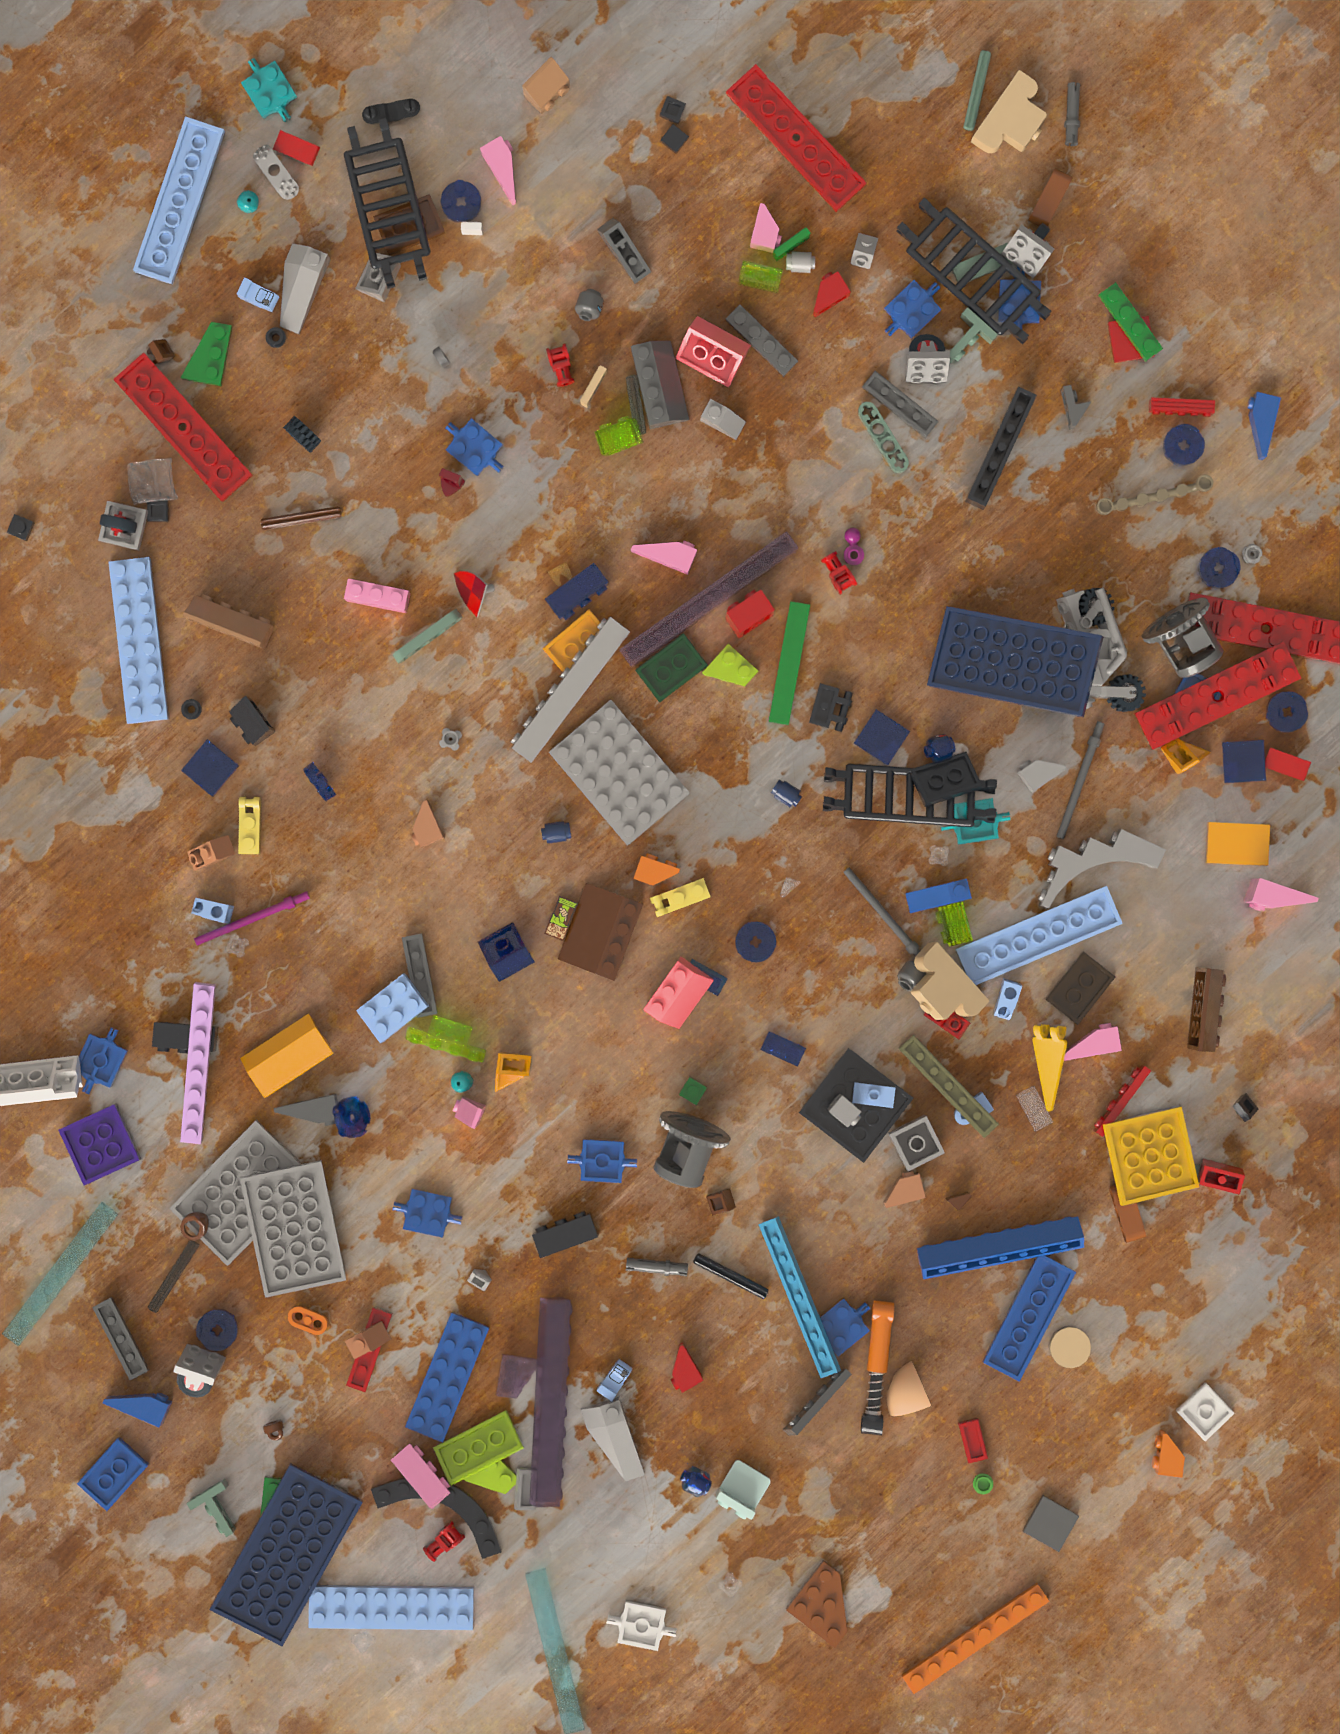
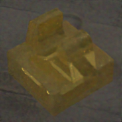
[548,562,572,586]

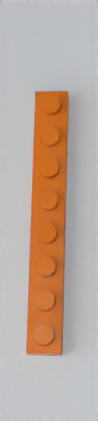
[902,1583,1050,1694]

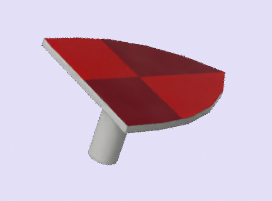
[454,571,495,617]

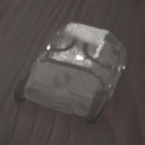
[128,458,178,505]

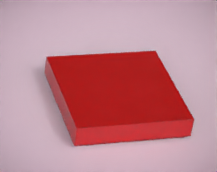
[1107,316,1155,363]

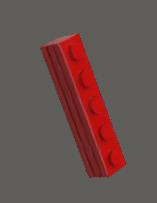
[1149,397,1215,417]

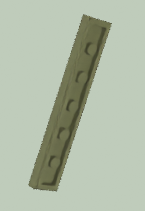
[899,1035,999,1138]

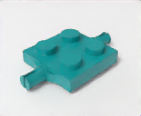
[241,58,297,122]
[940,798,1010,845]

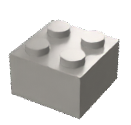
[888,1115,945,1171]

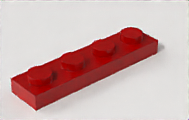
[1093,1065,1151,1137]
[346,1307,393,1392]

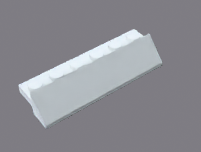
[0,1056,83,1106]

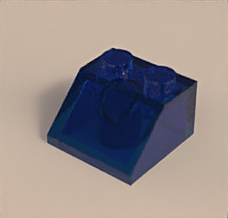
[478,922,535,982]

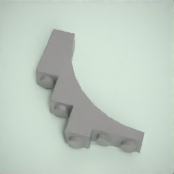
[1038,829,1166,909]

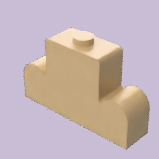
[971,70,1047,153]
[911,942,989,1020]

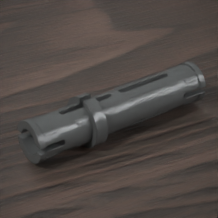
[1064,82,1081,146]
[626,1257,688,1277]

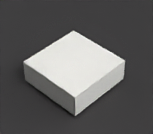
[461,222,483,235]

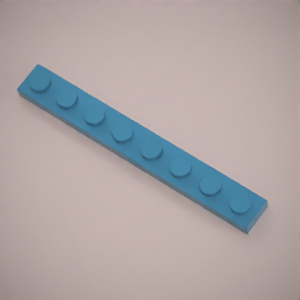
[758,1216,841,1378]

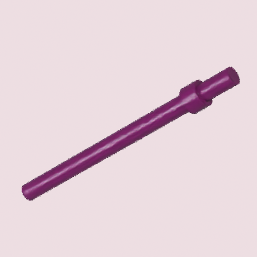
[194,891,310,946]

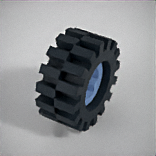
[283,416,321,453]

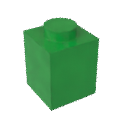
[679,1076,707,1105]

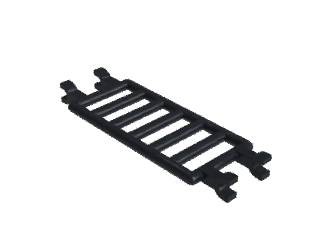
[344,118,431,289]
[896,197,1051,345]
[823,763,997,827]

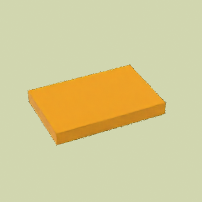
[542,609,600,672]
[1206,822,1270,866]

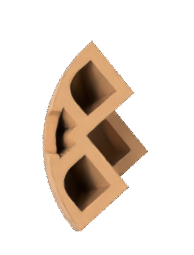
[887,1361,931,1416]

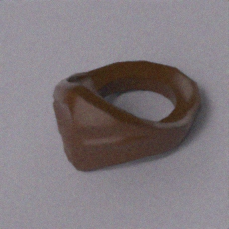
[180,1212,209,1241]

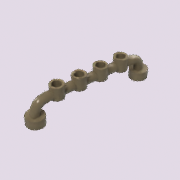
[1096,474,1214,515]

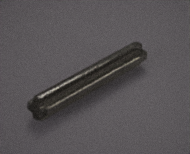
[148,1240,199,1313]

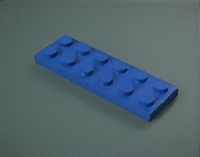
[982,1255,1076,1382]
[405,1312,490,1443]

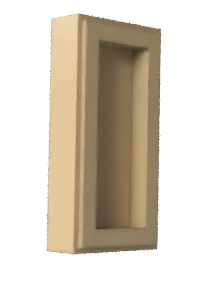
[580,365,607,408]

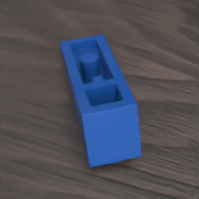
[1247,392,1281,460]
[905,879,972,913]
[103,1393,172,1427]

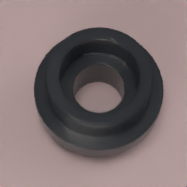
[266,327,286,348]
[181,699,202,720]

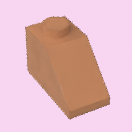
[411,800,444,848]
[883,1170,926,1208]

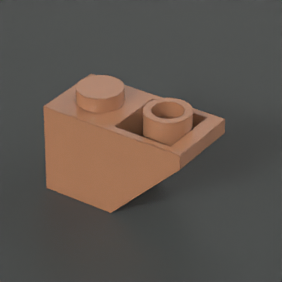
[187,835,235,871]

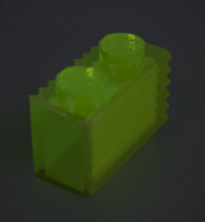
[739,260,783,294]
[594,416,644,456]
[935,901,973,947]

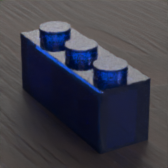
[545,563,609,621]

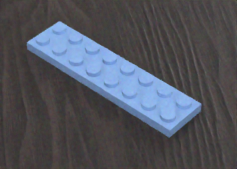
[133,116,225,285]
[109,557,169,724]
[955,886,1123,985]
[308,1585,474,1630]

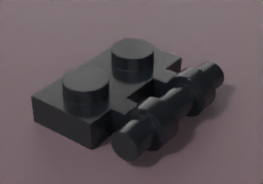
[809,683,853,732]

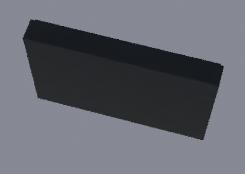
[909,752,982,807]

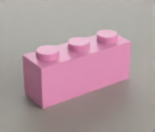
[344,579,411,613]
[391,1444,451,1509]

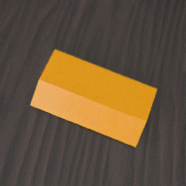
[240,1013,333,1098]

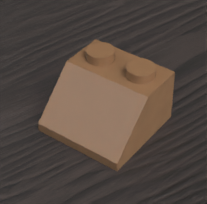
[522,57,570,114]

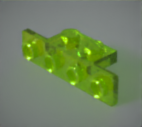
[405,1015,486,1063]

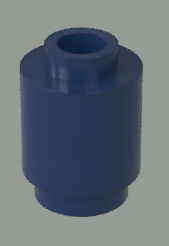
[771,779,802,808]
[541,821,571,844]

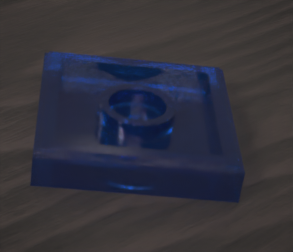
[853,709,910,766]
[181,739,239,797]
[1222,740,1266,783]

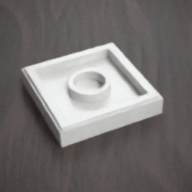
[1176,1382,1234,1441]

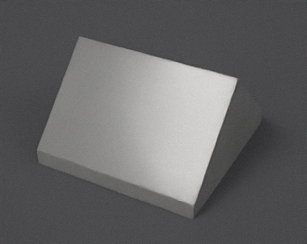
[355,253,401,302]

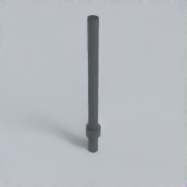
[1056,721,1105,839]
[843,867,920,957]

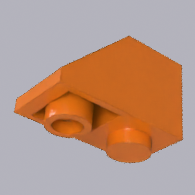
[633,853,680,886]
[1152,1430,1185,1478]

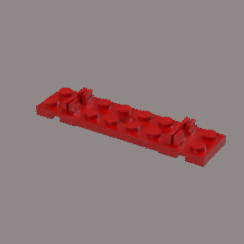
[726,64,867,212]
[113,352,253,502]
[1182,592,1340,664]
[1134,642,1301,750]

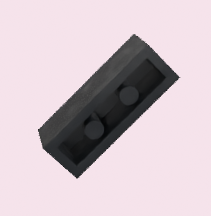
[152,1021,218,1054]
[532,1211,599,1258]

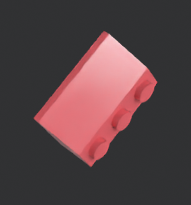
[675,316,751,388]
[643,957,714,1029]

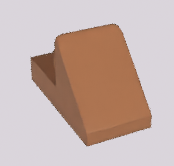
[345,1321,391,1359]

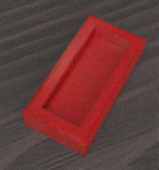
[958,1418,988,1464]

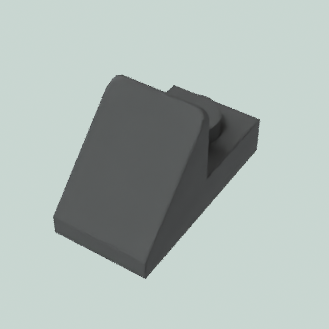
[1060,385,1091,430]

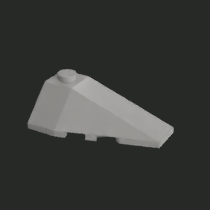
[280,244,330,334]
[581,1396,645,1481]

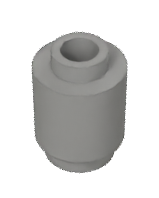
[786,252,815,273]

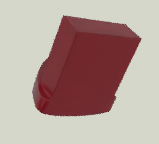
[439,468,465,497]

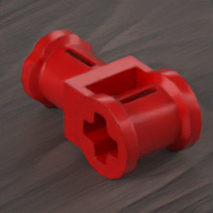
[546,343,575,387]
[821,551,858,595]
[423,1521,466,1562]

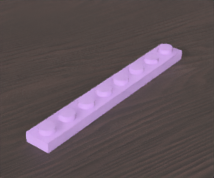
[180,982,216,1144]

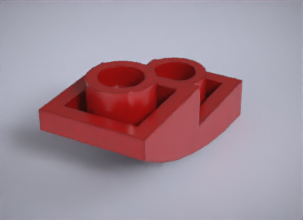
[273,130,320,166]
[1263,747,1312,781]
[924,1012,971,1040]

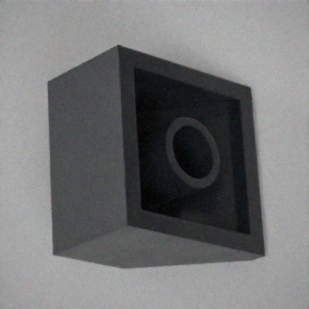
[229,696,275,746]

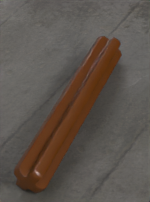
[261,506,342,530]

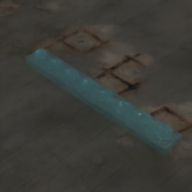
[2,1202,118,1346]
[525,1568,585,1734]

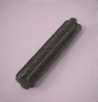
[626,375,646,436]

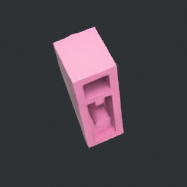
[480,136,516,205]
[631,541,697,575]
[1064,1023,1122,1061]
[453,1097,486,1129]

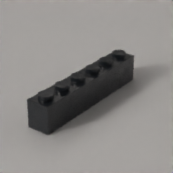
[965,386,1037,510]

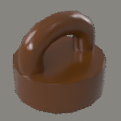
[263,1420,284,1441]

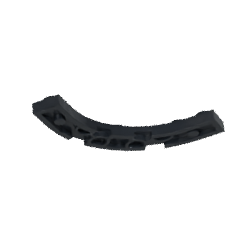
[371,1478,502,1559]

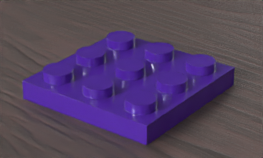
[58,1104,141,1186]

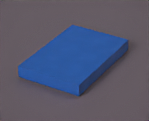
[77,1437,149,1511]

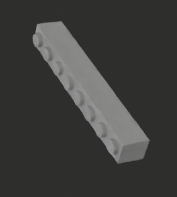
[511,617,630,763]

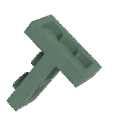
[949,307,998,363]
[186,1478,236,1537]

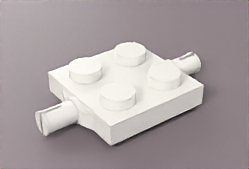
[607,1600,677,1651]

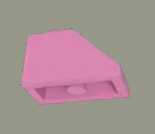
[750,203,782,253]

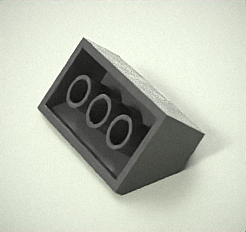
[631,341,689,429]

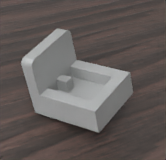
[851,233,878,269]

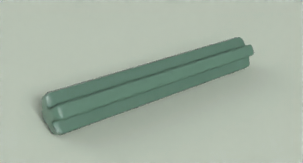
[963,50,991,131]

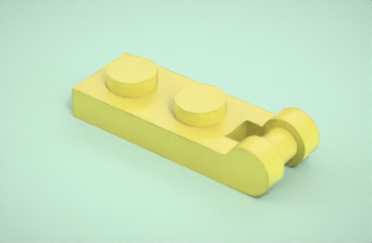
[238,797,261,854]
[650,878,710,917]

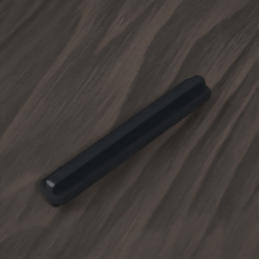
[693,1253,769,1299]

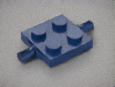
[998,267,1041,329]
[884,280,942,338]
[445,418,504,476]
[79,1027,128,1094]
[567,1139,637,1183]
[393,1189,463,1238]
[820,1298,871,1356]

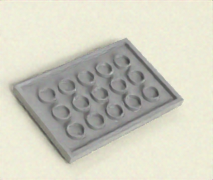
[549,700,690,846]
[169,1120,301,1266]
[240,1160,346,1298]

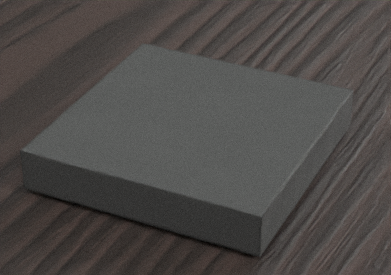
[1022,1495,1079,1552]

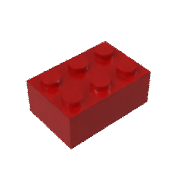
[725,589,775,639]

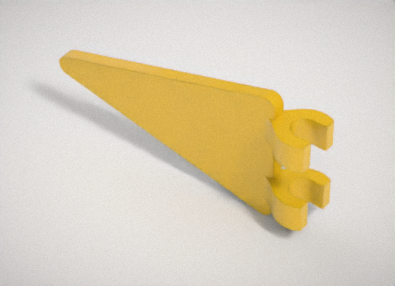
[1032,1024,1067,1112]

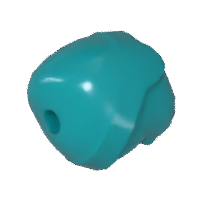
[237,190,259,213]
[451,1071,474,1093]

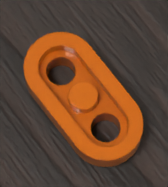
[288,1306,328,1335]

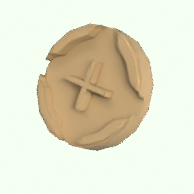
[1049,1326,1091,1368]

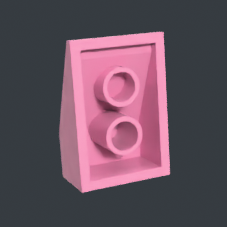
[1244,878,1319,911]

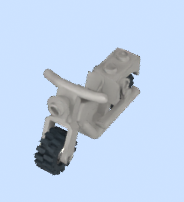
[1056,588,1146,712]

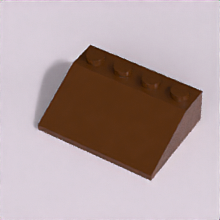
[558,883,643,981]
[1187,967,1226,1052]

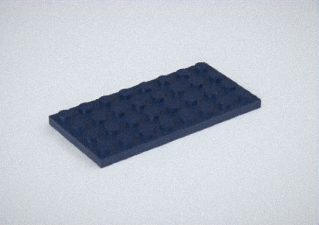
[927,606,1104,718]
[209,1463,363,1647]

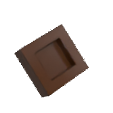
[147,339,175,364]

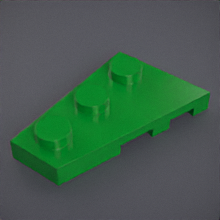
[180,322,232,387]

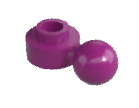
[843,527,864,565]

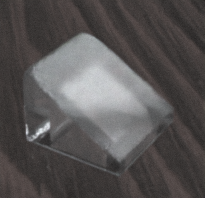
[779,877,801,898]

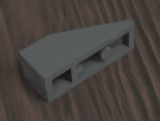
[597,218,651,284]
[274,1094,342,1126]

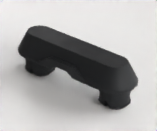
[362,98,420,124]

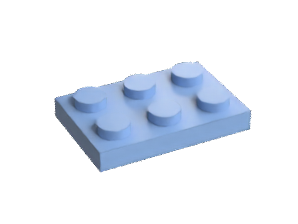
[356,973,429,1043]

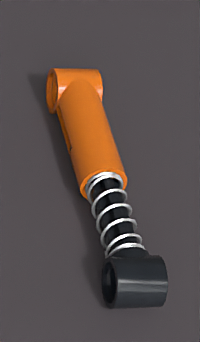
[861,1300,894,1436]

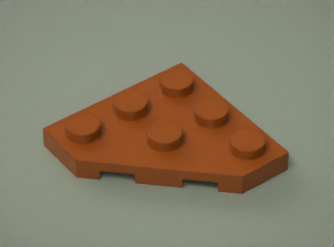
[786,1560,847,1648]

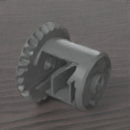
[1142,598,1224,678]
[653,1111,731,1188]

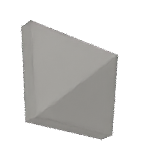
[467,1269,491,1291]

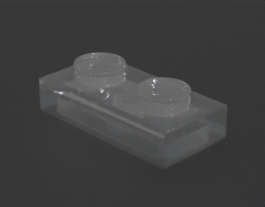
[1016,1086,1053,1132]

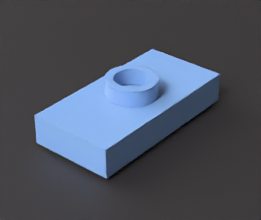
[852,1082,895,1108]

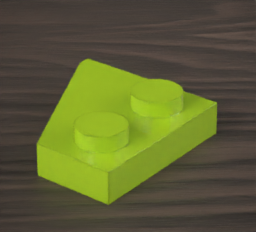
[702,644,758,687]
[464,1460,516,1494]

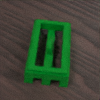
[773,227,811,261]

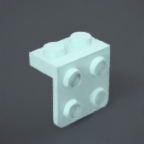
[716,1460,770,1520]

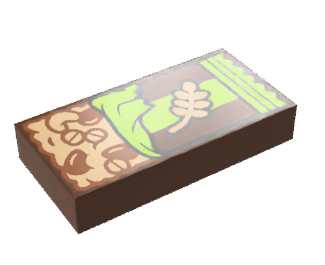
[544,896,578,941]

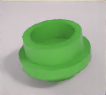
[973,1473,993,1494]

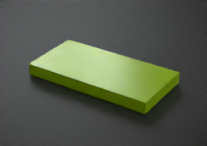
[433,1410,524,1486]

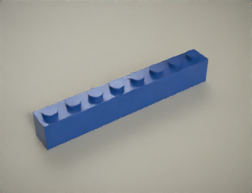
[917,1216,1084,1279]

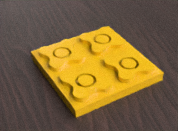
[1103,1107,1199,1206]

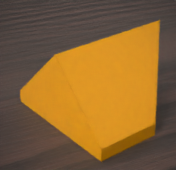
[1160,738,1211,774]
[495,1052,531,1092]

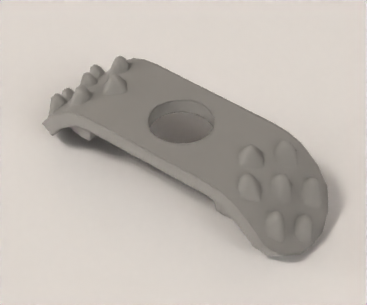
[253,144,299,200]

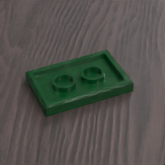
[635,633,708,703]

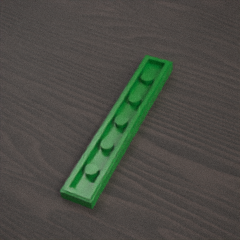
[768,601,810,726]

